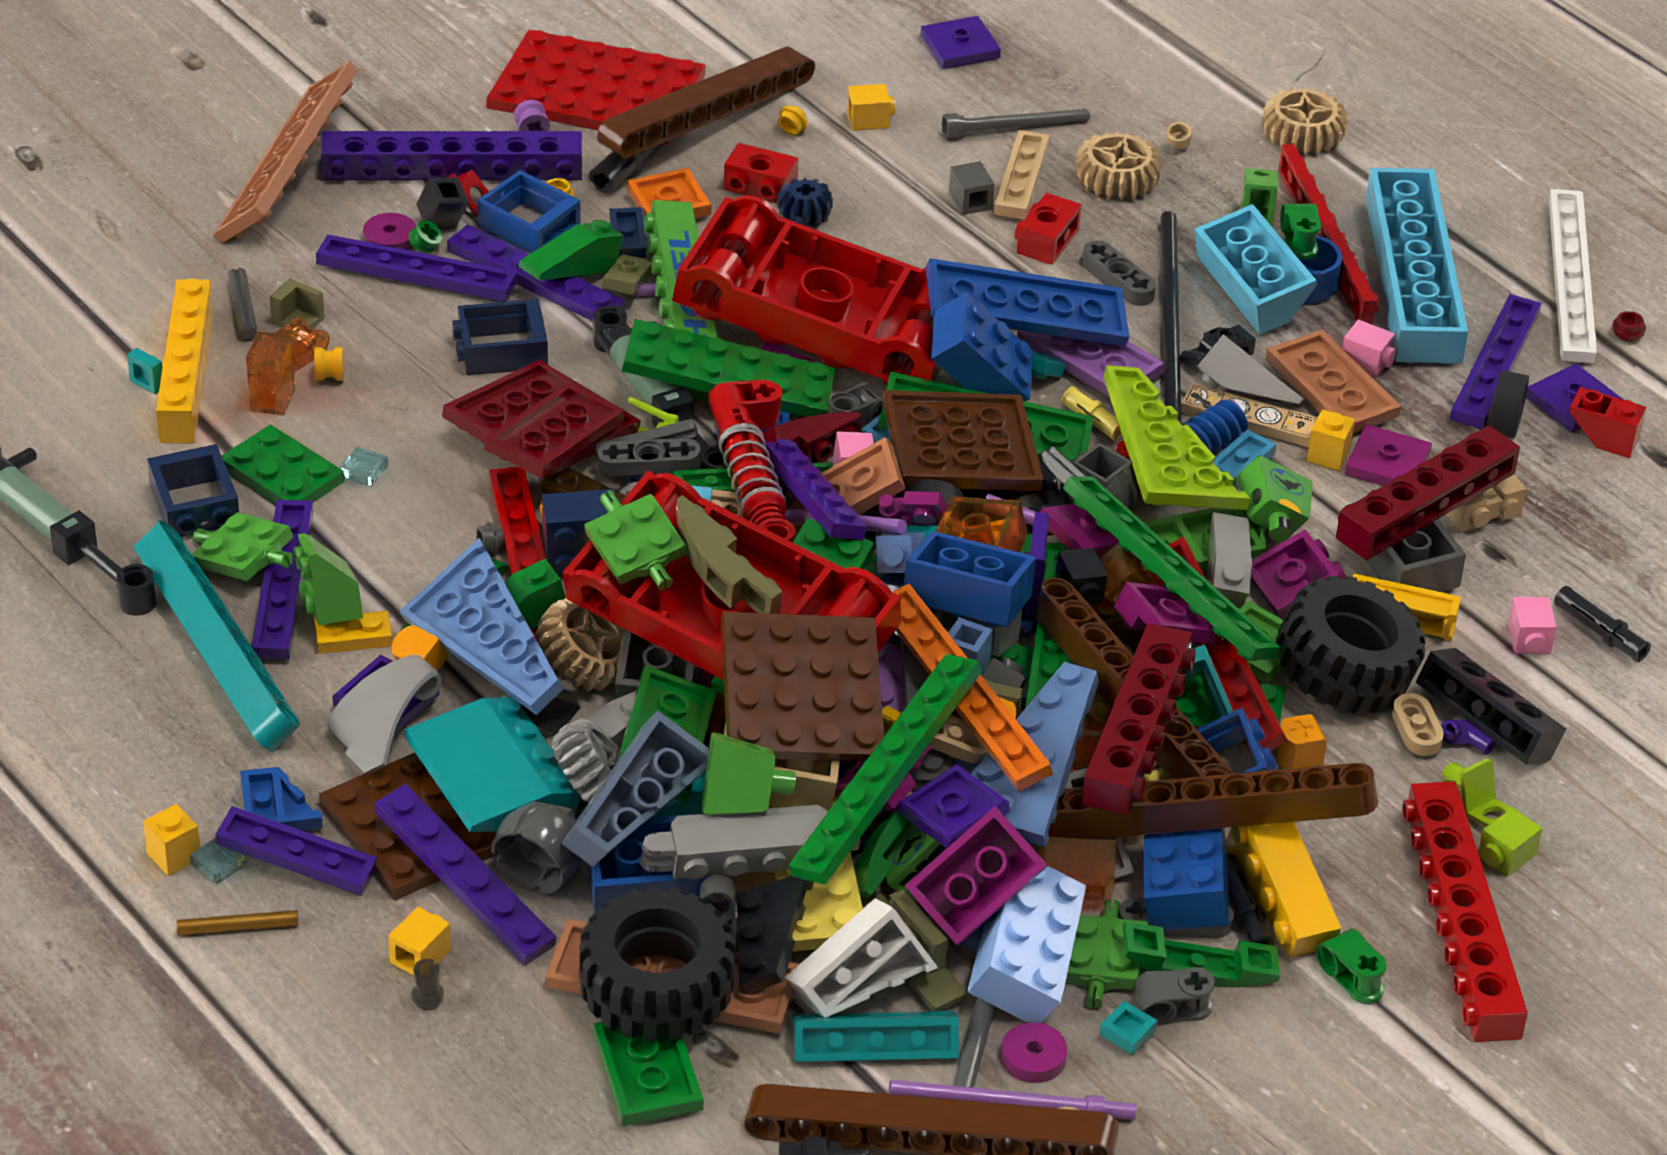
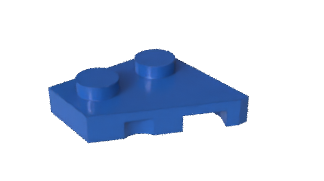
[240,767,323,831]

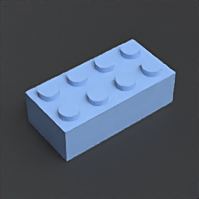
[967,866,1086,1023]

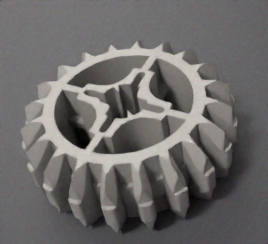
[552,717,620,803]

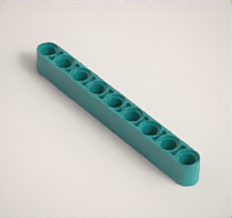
[134,520,301,752]

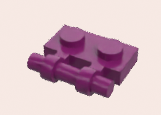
[879,491,957,536]

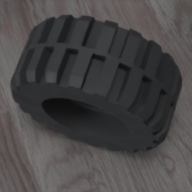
[1276,576,1426,714]
[579,887,735,1042]

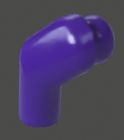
[1441,719,1496,755]

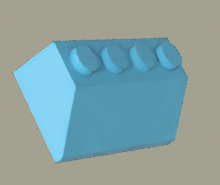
[1194,204,1317,335]

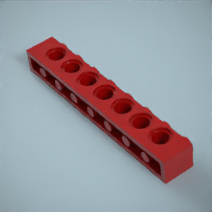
[1402,781,1528,1042]

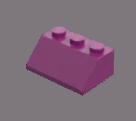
[905,806,1048,946]

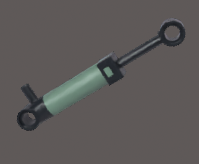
[593,306,730,469]
[0,447,156,616]

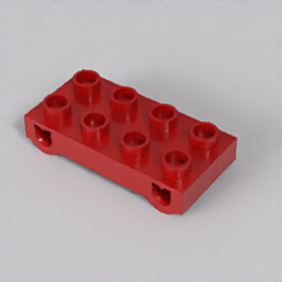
[672,195,942,386]
[563,471,901,680]

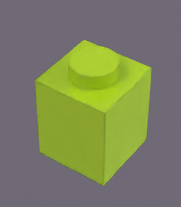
[1478,807,1543,877]

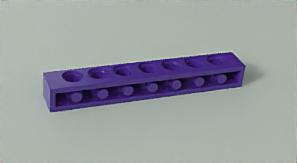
[321,131,582,180]

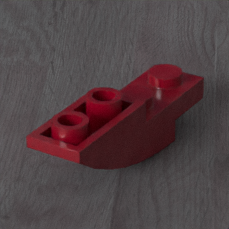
[762,412,862,466]

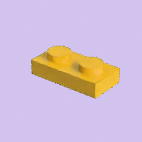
[314,610,392,654]

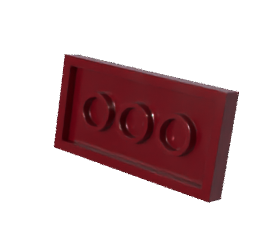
[484,383,625,478]

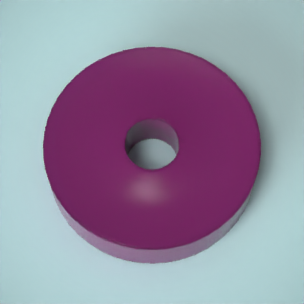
[363,213,416,250]
[1001,1022,1067,1083]

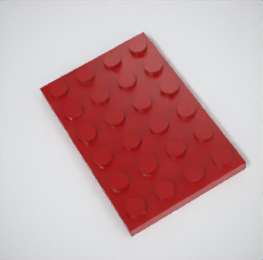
[487,29,706,144]

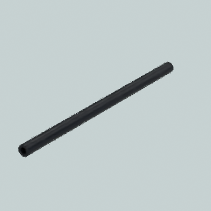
[1161,211,1182,424]

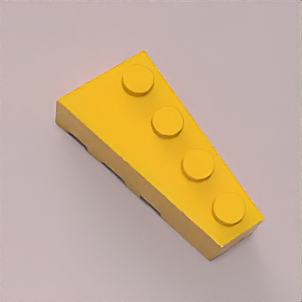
[1227,822,1341,958]

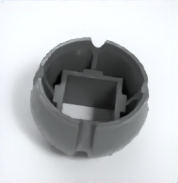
[1059,443,1140,513]
[491,801,582,894]

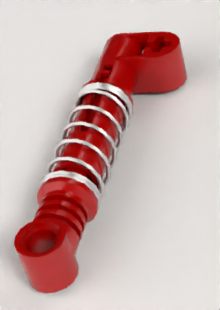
[708,380,795,542]

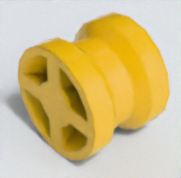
[314,347,344,381]

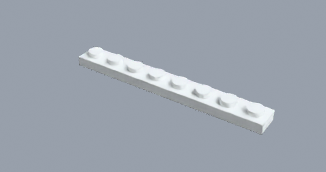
[1549,189,1597,363]

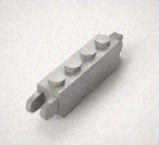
[640,805,860,879]

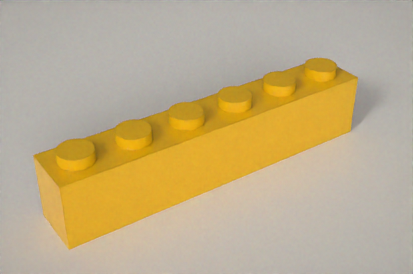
[156,278,213,443]

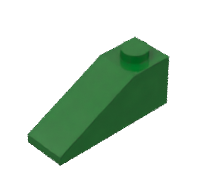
[518,220,623,280]
[505,559,566,629]

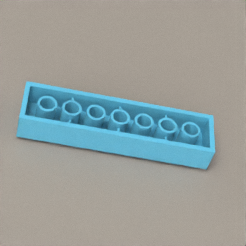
[1365,168,1468,364]

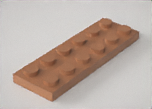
[545,919,799,1034]

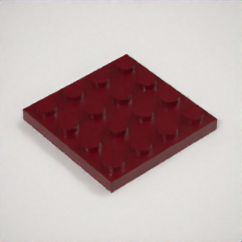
[442,360,641,480]

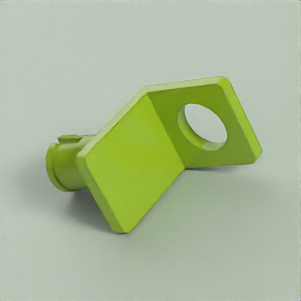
[1442,758,1520,828]

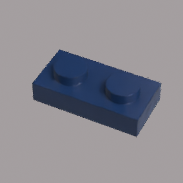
[609,207,646,259]

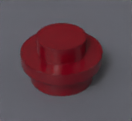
[1612,311,1646,341]

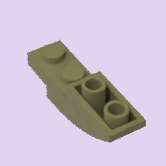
[675,495,782,614]

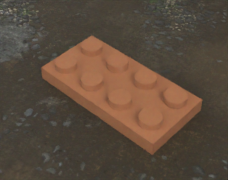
[1265,329,1401,433]
[791,437,906,540]

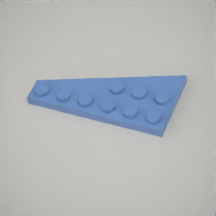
[399,538,564,715]
[971,662,1099,847]

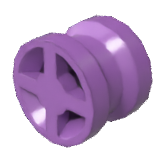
[514,100,550,131]

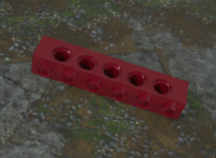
[1336,425,1520,561]
[1082,623,1196,815]

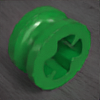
[408,220,442,254]

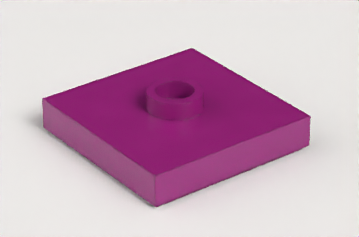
[1345,424,1432,486]
[1040,504,1132,557]

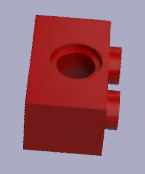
[724,142,799,203]
[1014,193,1082,265]

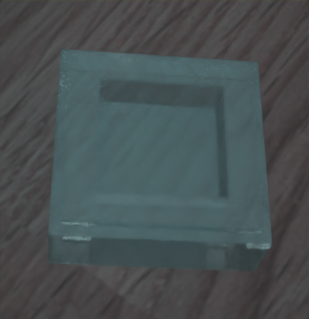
[340,447,388,487]
[190,838,247,884]

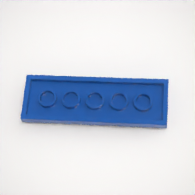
[926,258,1130,346]

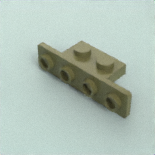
[861,889,967,1011]

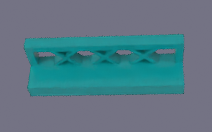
[792,1011,959,1062]

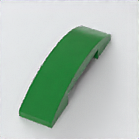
[855,808,909,900]
[1123,921,1281,987]

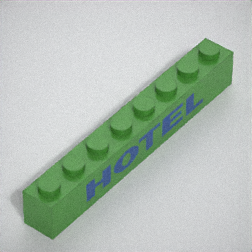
[644,200,718,401]

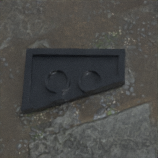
[736,875,814,994]

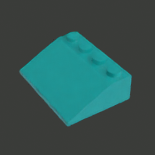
[403,696,582,832]

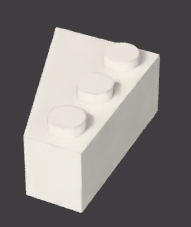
[785,899,938,1018]

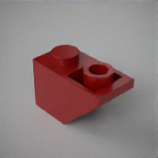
[1569,387,1646,458]

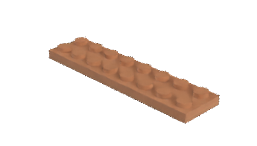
[213,60,358,243]

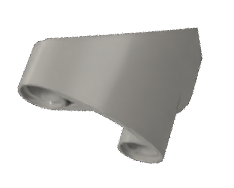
[328,654,442,775]

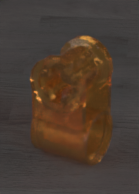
[267,318,330,377]

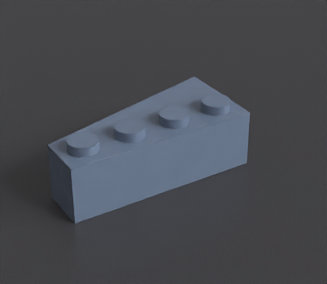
[561,710,709,867]

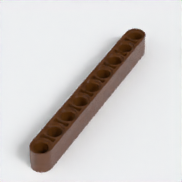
[597,46,815,158]
[1035,578,1234,779]
[1048,763,1378,843]
[744,1084,1119,1155]

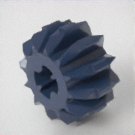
[777,177,833,227]

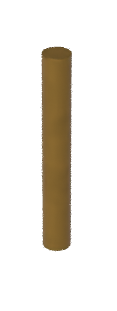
[177,910,299,936]

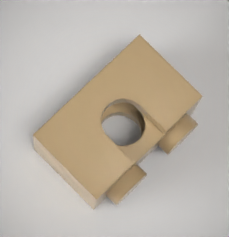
[1446,474,1527,533]

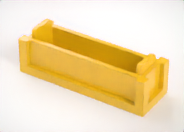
[1353,574,1461,642]

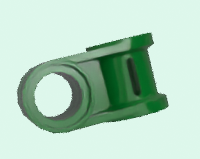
[1280,204,1321,260]
[1316,928,1387,1004]

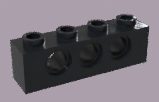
[1415,648,1566,765]

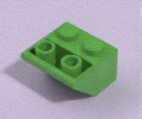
[294,533,363,626]

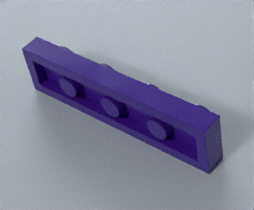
[215,806,377,896]

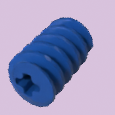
[1181,399,1249,455]

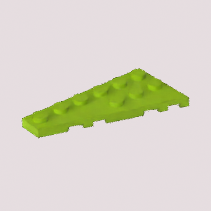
[1103,365,1251,510]

